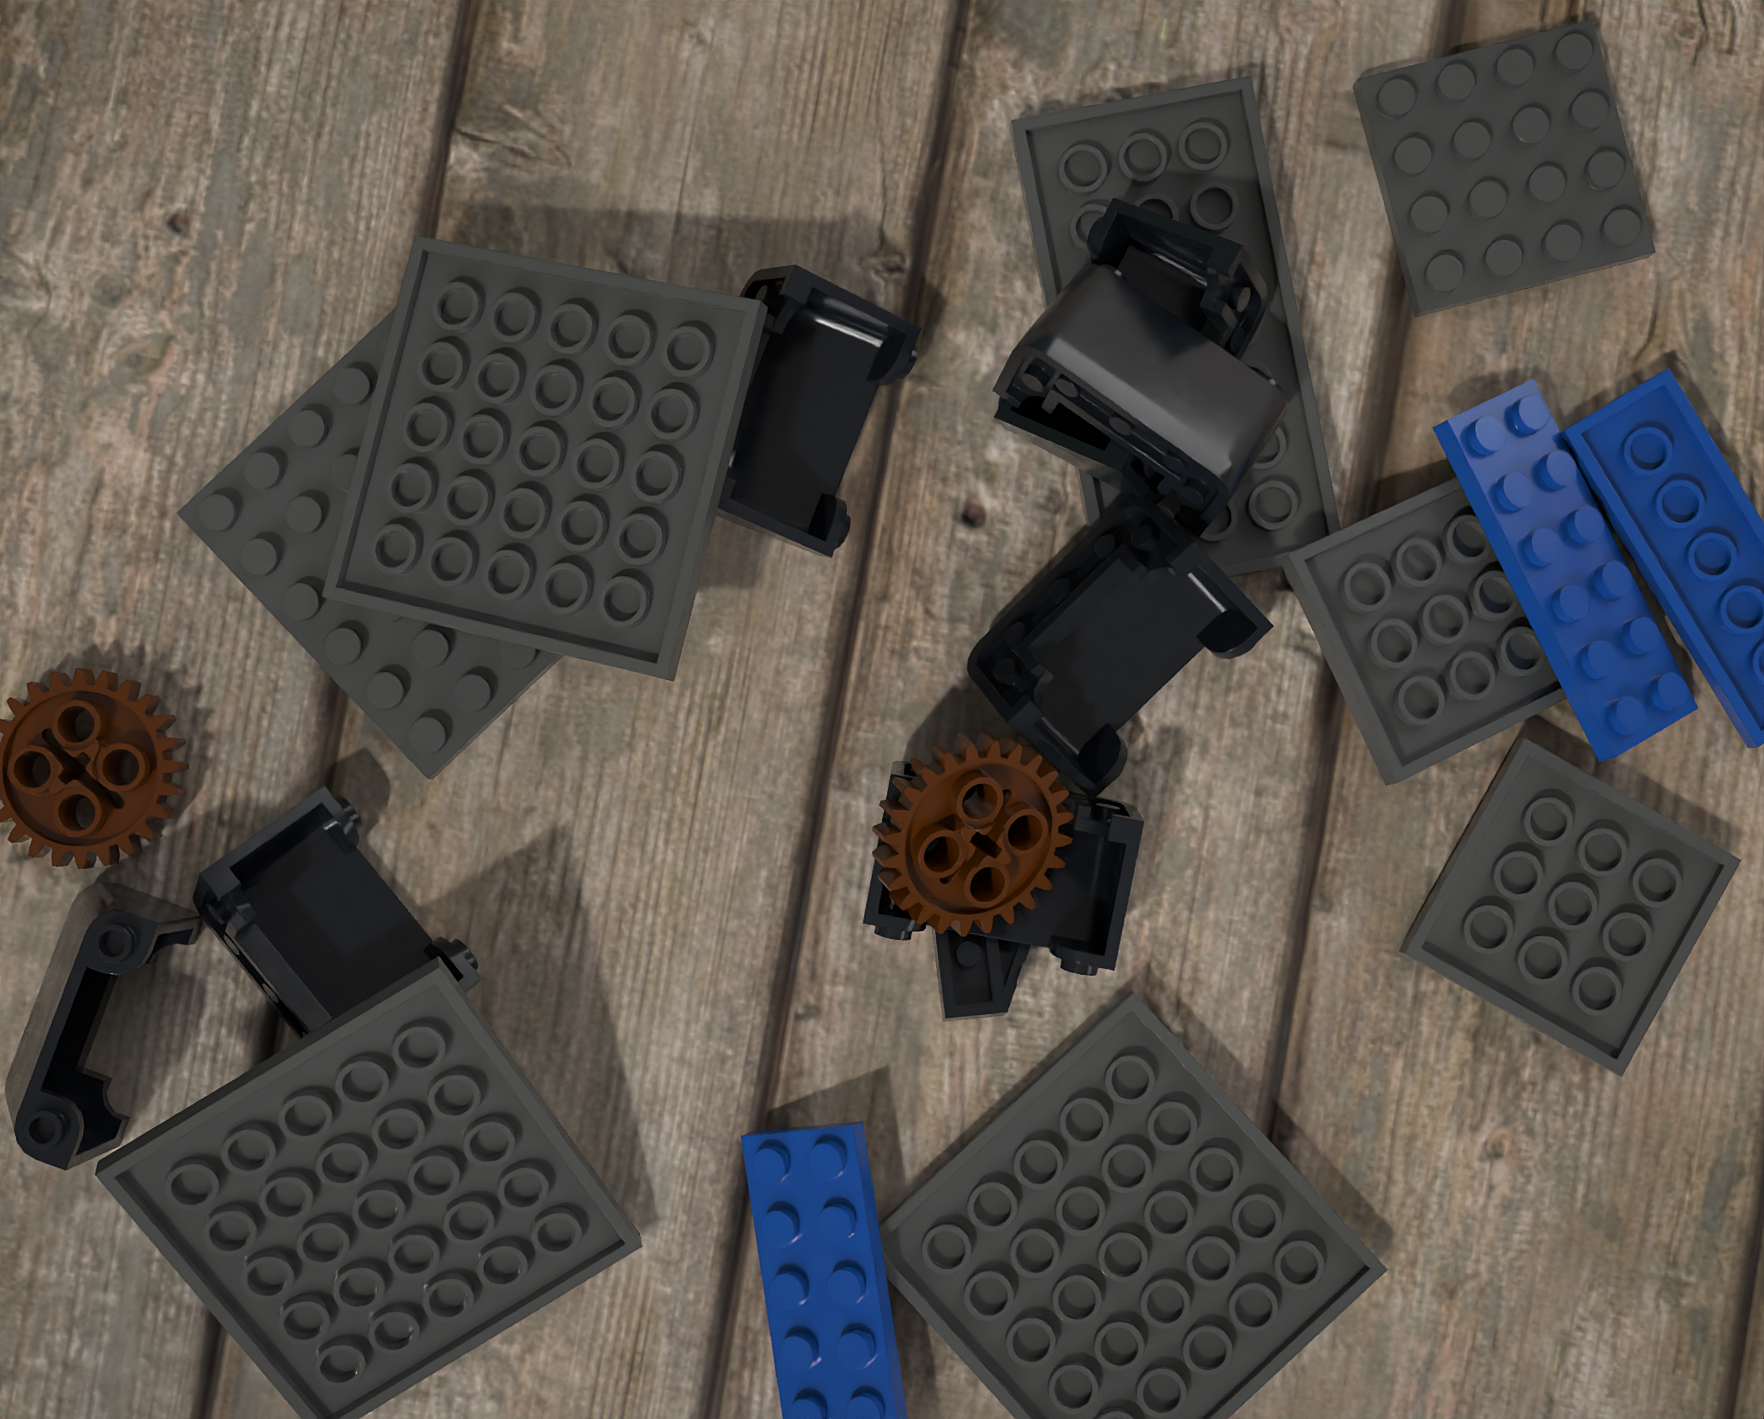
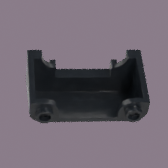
[994,198,1268,504]
[716,264,922,558]
[992,264,1288,537]
[967,497,1274,800]
[863,761,1144,976]
[192,786,482,1039]
[4,882,203,1171]

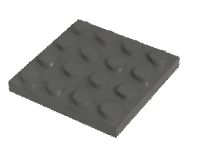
[1353,19,1656,318]
[1279,477,1567,786]
[1399,737,1741,1077]

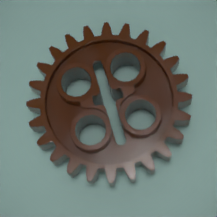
[0,668,189,869]
[872,731,1074,937]

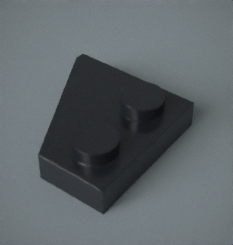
[932,928,1031,1022]

